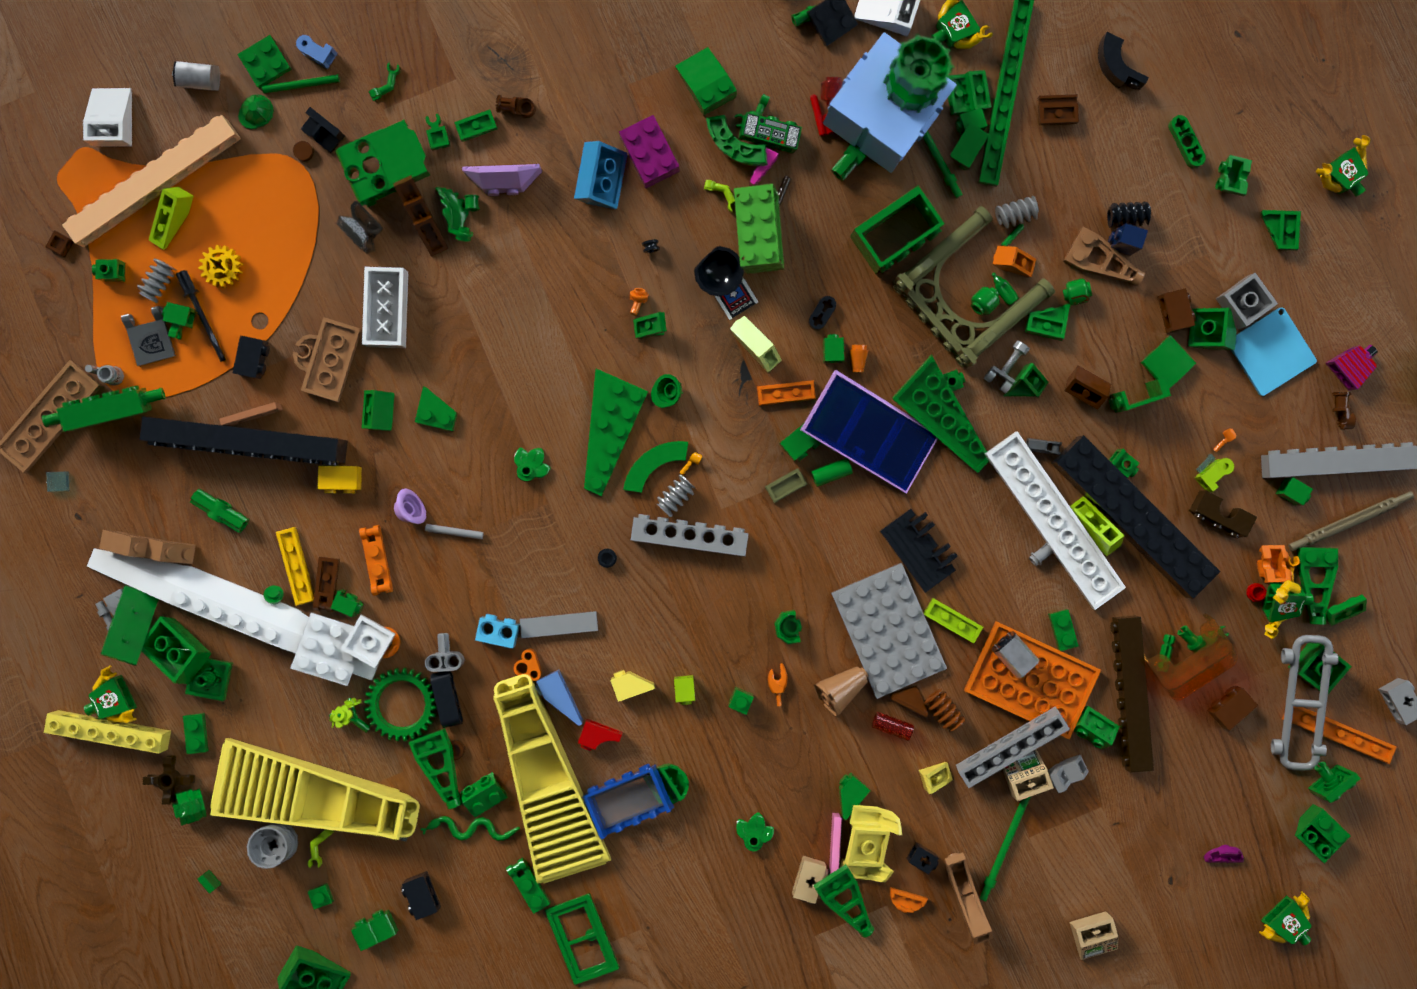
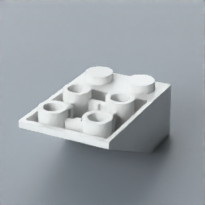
[854,0,920,36]
[83,88,132,147]

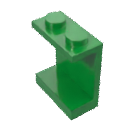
[1109,377,1171,413]

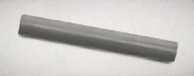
[425,524,484,540]

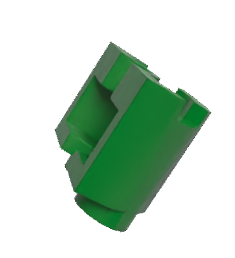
[1215,155,1252,196]

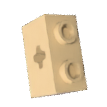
[792,856,828,904]

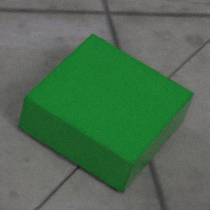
[198,870,221,893]

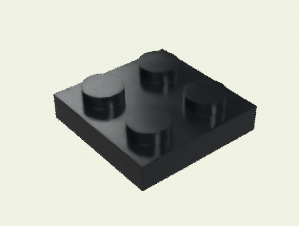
[806,0,858,46]

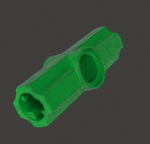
[831,144,867,181]
[190,488,249,533]

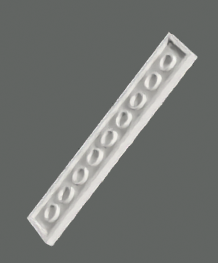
[985,431,1126,610]

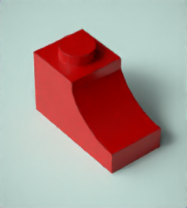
[578,719,623,751]

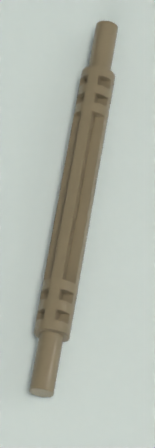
[1288,491,1414,551]

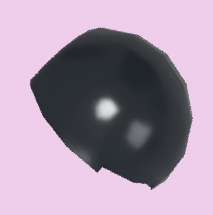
[694,246,744,297]

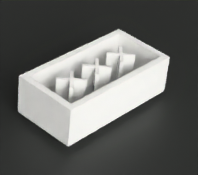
[362,267,408,348]

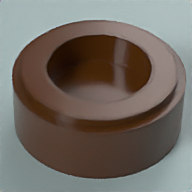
[293,141,314,162]
[451,740,465,760]

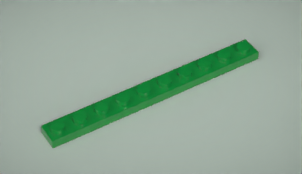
[978,0,1034,187]

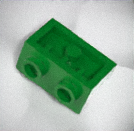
[1074,706,1120,749]

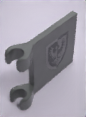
[121,306,176,366]

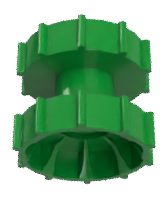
[883,35,954,113]

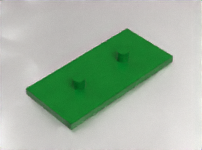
[100,585,159,666]

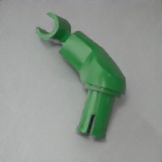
[1177,625,1229,652]

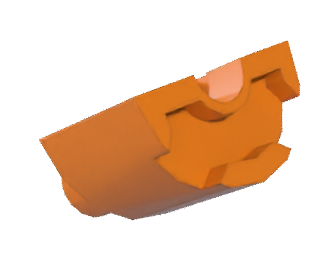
[1257,545,1292,583]

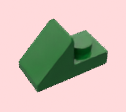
[633,312,667,338]

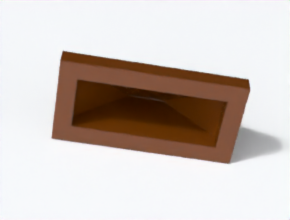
[889,685,928,717]

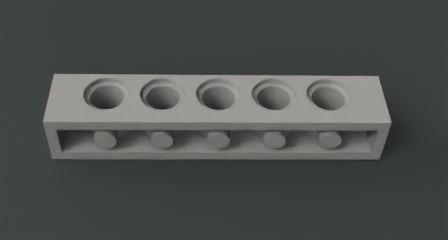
[631,514,749,556]
[956,706,1070,788]

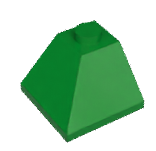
[1188,308,1237,350]

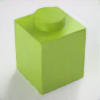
[674,675,695,705]

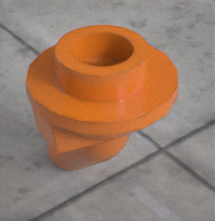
[630,288,649,316]

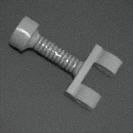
[984,341,1030,393]

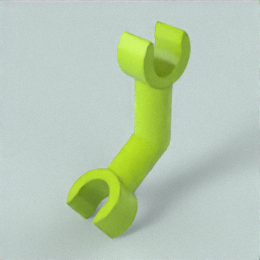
[704,180,735,213]
[308,829,334,868]

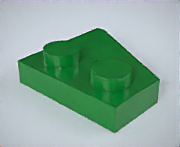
[1260,210,1301,251]
[1025,304,1070,341]
[415,386,458,431]

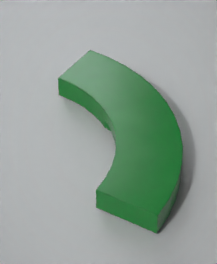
[706,115,768,166]
[623,441,688,493]

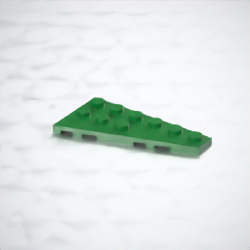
[892,355,989,473]
[584,368,648,496]

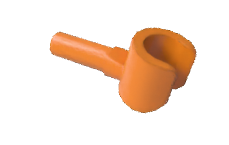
[1213,428,1236,452]

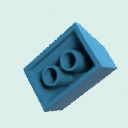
[574,141,628,209]

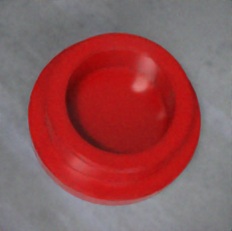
[1246,583,1266,602]

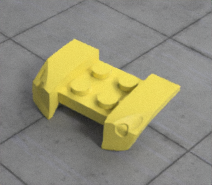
[840,805,902,882]

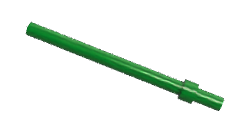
[923,131,963,199]
[979,797,1031,902]

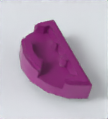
[1204,845,1244,863]

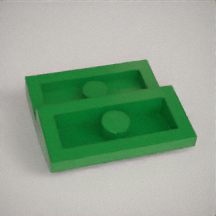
[947,70,992,115]
[1141,335,1196,389]

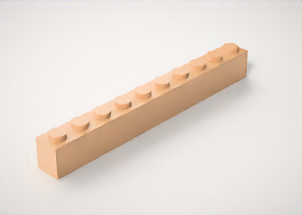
[62,115,241,247]

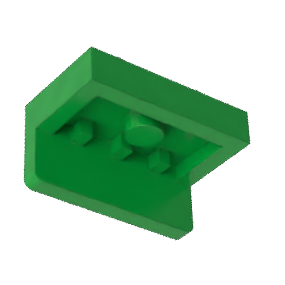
[460,772,508,817]

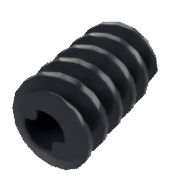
[1107,201,1151,228]

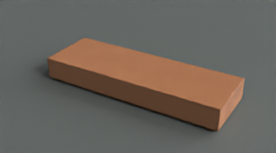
[219,402,282,426]

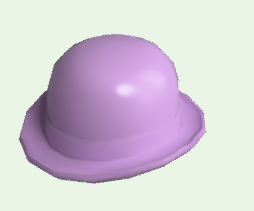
[394,489,426,524]

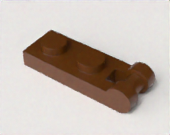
[313,557,340,612]

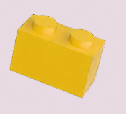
[318,466,362,494]

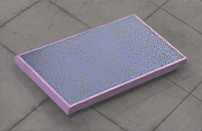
[800,370,938,494]

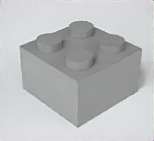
[1216,273,1278,329]

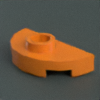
[890,887,928,913]

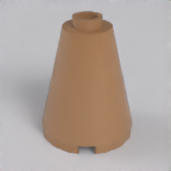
[814,666,868,716]

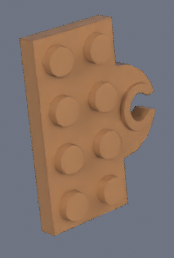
[293,317,362,402]

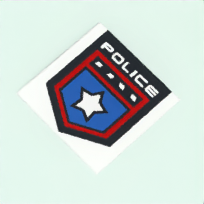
[715,278,758,320]

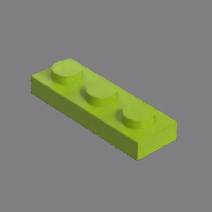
[924,598,983,644]

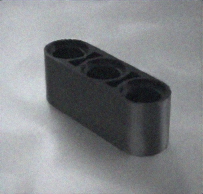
[430,671,463,728]

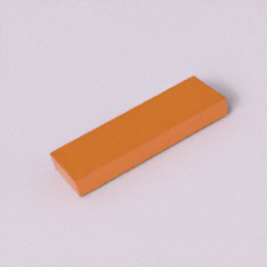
[757,380,816,406]

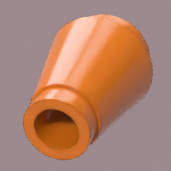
[850,344,869,372]

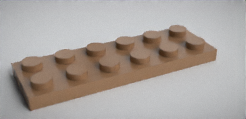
[0,360,102,473]

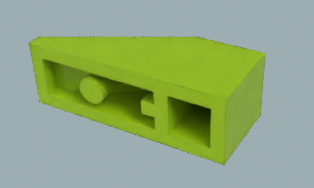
[149,187,194,250]
[1070,496,1125,556]

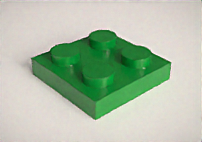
[237,35,292,89]

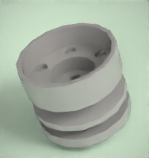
[247,823,298,869]

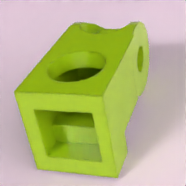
[1194,458,1234,492]

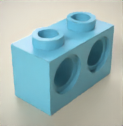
[475,614,520,649]

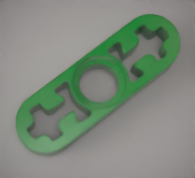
[1168,115,1206,169]

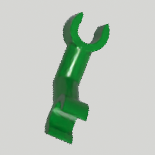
[368,62,400,101]
[733,94,770,127]

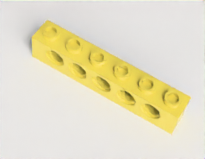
[44,710,171,754]

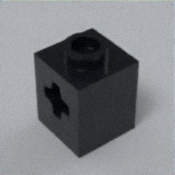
[907,842,939,875]

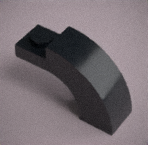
[1098,32,1149,90]

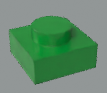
[308,883,334,910]

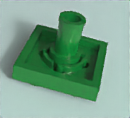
[185,658,233,701]
[1308,762,1361,803]

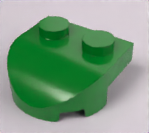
[643,763,689,804]

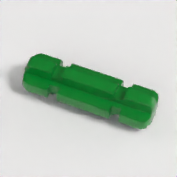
[1156,634,1176,672]

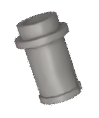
[1029,543,1054,566]

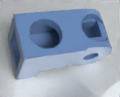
[296,35,337,69]

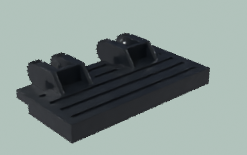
[880,509,958,593]

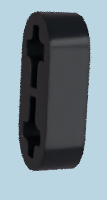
[809,296,836,330]

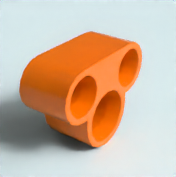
[514,648,542,681]

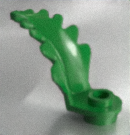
[435,187,474,241]

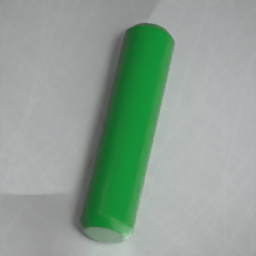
[1001,224,1024,246]

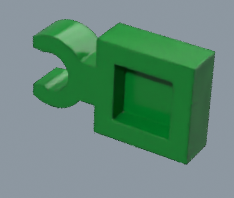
[426,113,451,151]

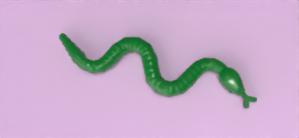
[420,816,520,841]

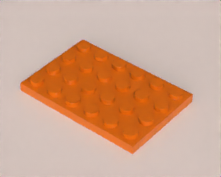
[964,621,1101,740]

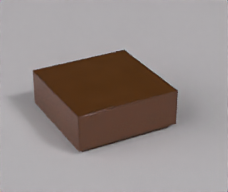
[45,230,73,257]

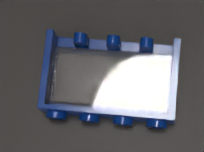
[583,764,675,840]

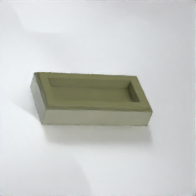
[765,468,807,503]

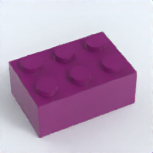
[619,115,680,189]

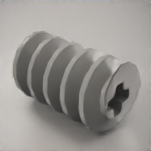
[995,196,1039,229]
[137,258,176,303]
[656,474,696,517]

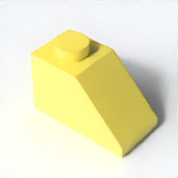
[611,670,655,702]

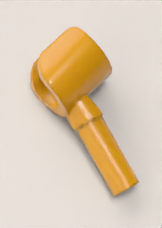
[680,452,702,475]
[1286,556,1300,582]

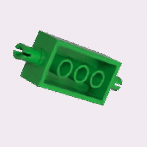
[42,385,166,432]

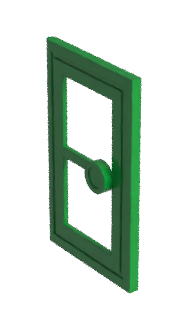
[544,893,620,985]

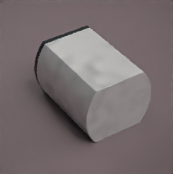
[172,61,220,91]
[992,631,1039,678]

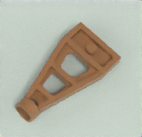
[1064,226,1145,286]

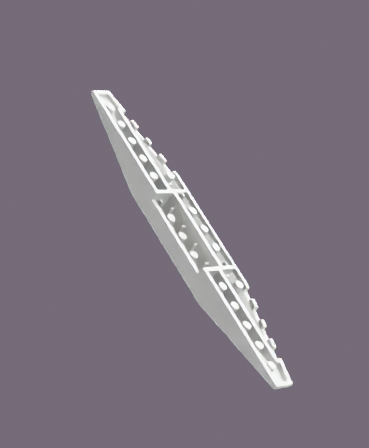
[87,548,380,680]

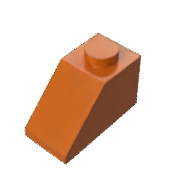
[993,246,1036,277]

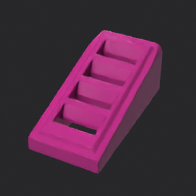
[749,148,779,186]

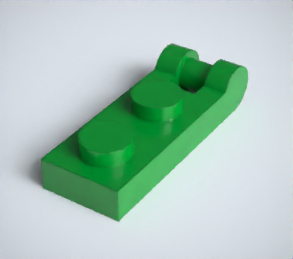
[506,857,551,914]

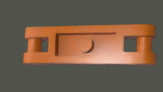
[359,525,393,596]

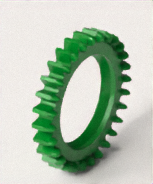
[364,668,437,742]

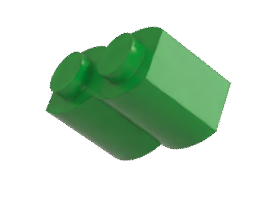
[351,909,399,951]

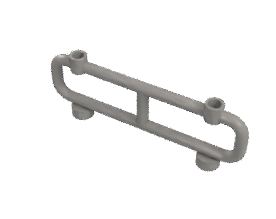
[1271,635,1338,771]

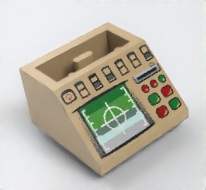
[1003,749,1054,801]
[1070,911,1118,960]

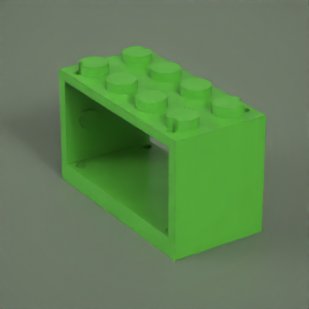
[734,184,785,274]

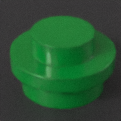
[263,585,284,604]

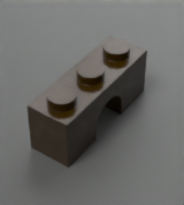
[1189,490,1257,539]

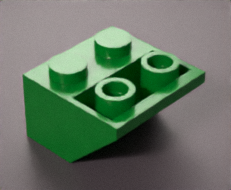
[1295,804,1351,864]

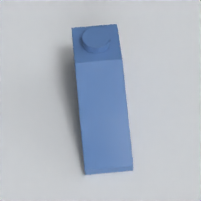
[536,670,583,726]

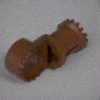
[496,95,536,118]
[1332,392,1356,429]

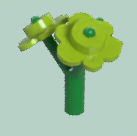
[329,698,370,733]

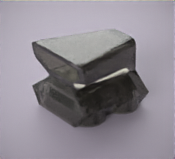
[336,201,384,254]

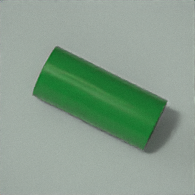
[811,458,853,487]

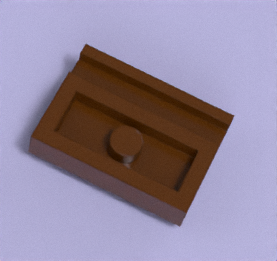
[1038,94,1079,125]

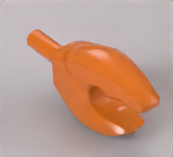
[768,663,788,706]

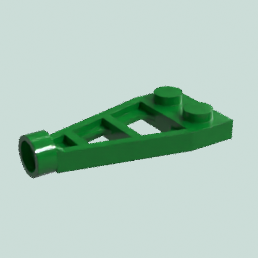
[1297,547,1338,625]
[408,728,462,810]
[813,864,874,938]

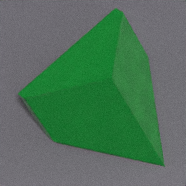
[1003,363,1049,397]

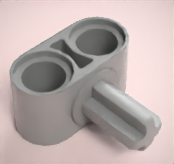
[425,633,465,672]

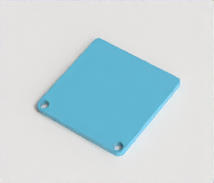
[1231,308,1317,396]

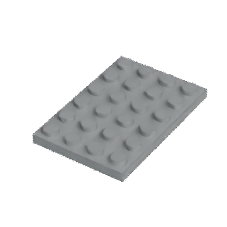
[831,563,947,699]

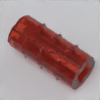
[872,711,914,741]

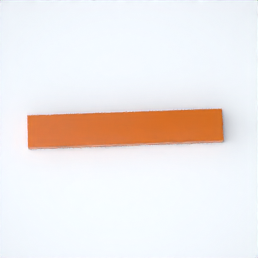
[1282,707,1397,764]

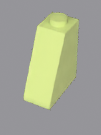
[730,316,782,373]

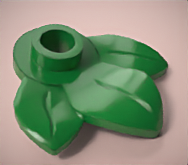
[514,447,551,482]
[736,812,774,852]

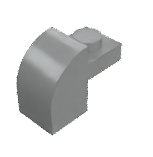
[1048,755,1089,793]

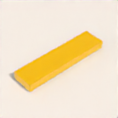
[276,527,314,606]

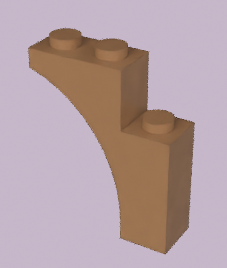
[99,530,196,564]
[945,852,993,945]

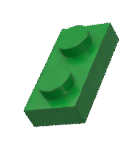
[454,109,498,142]
[1327,594,1367,626]
[1048,609,1079,651]
[183,713,209,754]

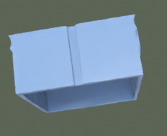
[823,32,957,173]

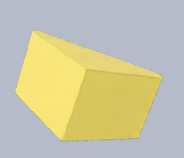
[919,762,953,794]

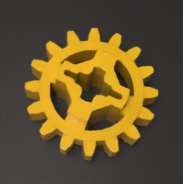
[198,245,243,288]

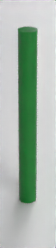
[262,74,340,94]

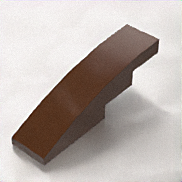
[394,176,448,257]

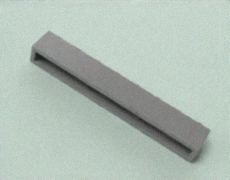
[1261,442,1417,478]

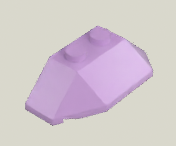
[462,164,542,196]

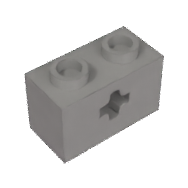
[1378,678,1417,725]

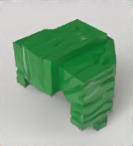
[774,610,802,644]
[172,788,207,826]

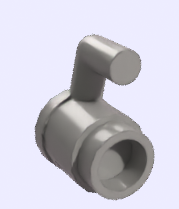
[85,365,124,385]

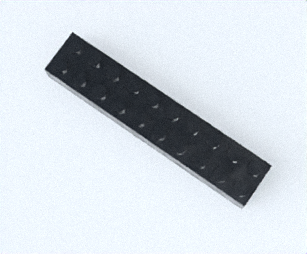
[140,417,348,466]
[1051,435,1221,599]

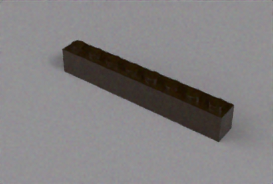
[1110,615,1154,773]

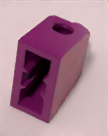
[1325,345,1378,391]

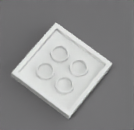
[291,612,357,686]

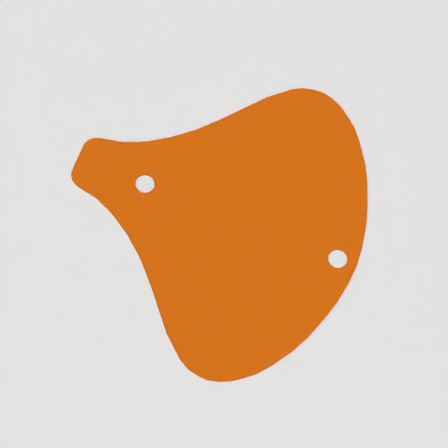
[57,147,319,397]

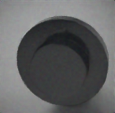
[598,549,617,568]

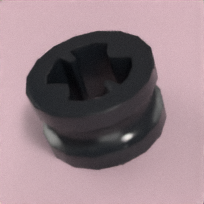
[642,239,660,253]

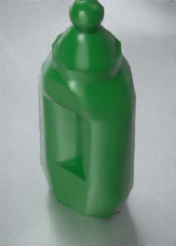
[992,273,1019,305]

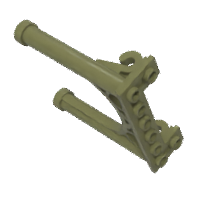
[892,206,1055,368]

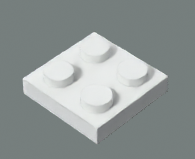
[341,615,396,668]

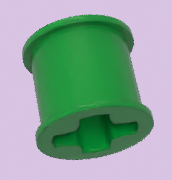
[464,195,480,211]

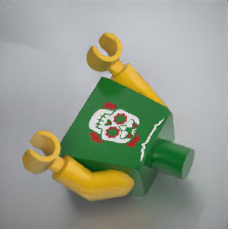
[931,0,993,49]
[1316,135,1370,197]
[1262,580,1314,639]
[84,665,137,723]
[1259,891,1312,946]

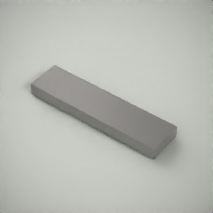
[520,611,598,638]

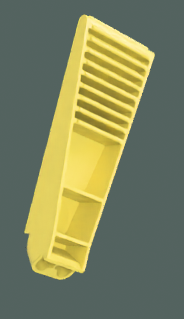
[493,674,611,884]
[210,738,420,840]

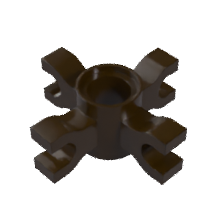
[143,755,195,805]

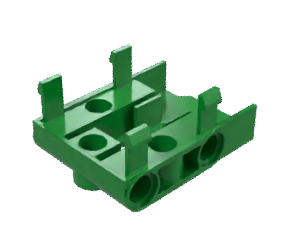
[335,120,430,207]

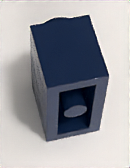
[1108,223,1148,256]

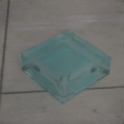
[46,471,70,492]

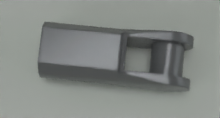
[1026,438,1062,455]

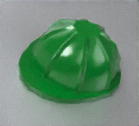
[238,94,274,129]
[651,374,683,408]

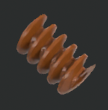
[924,688,965,732]

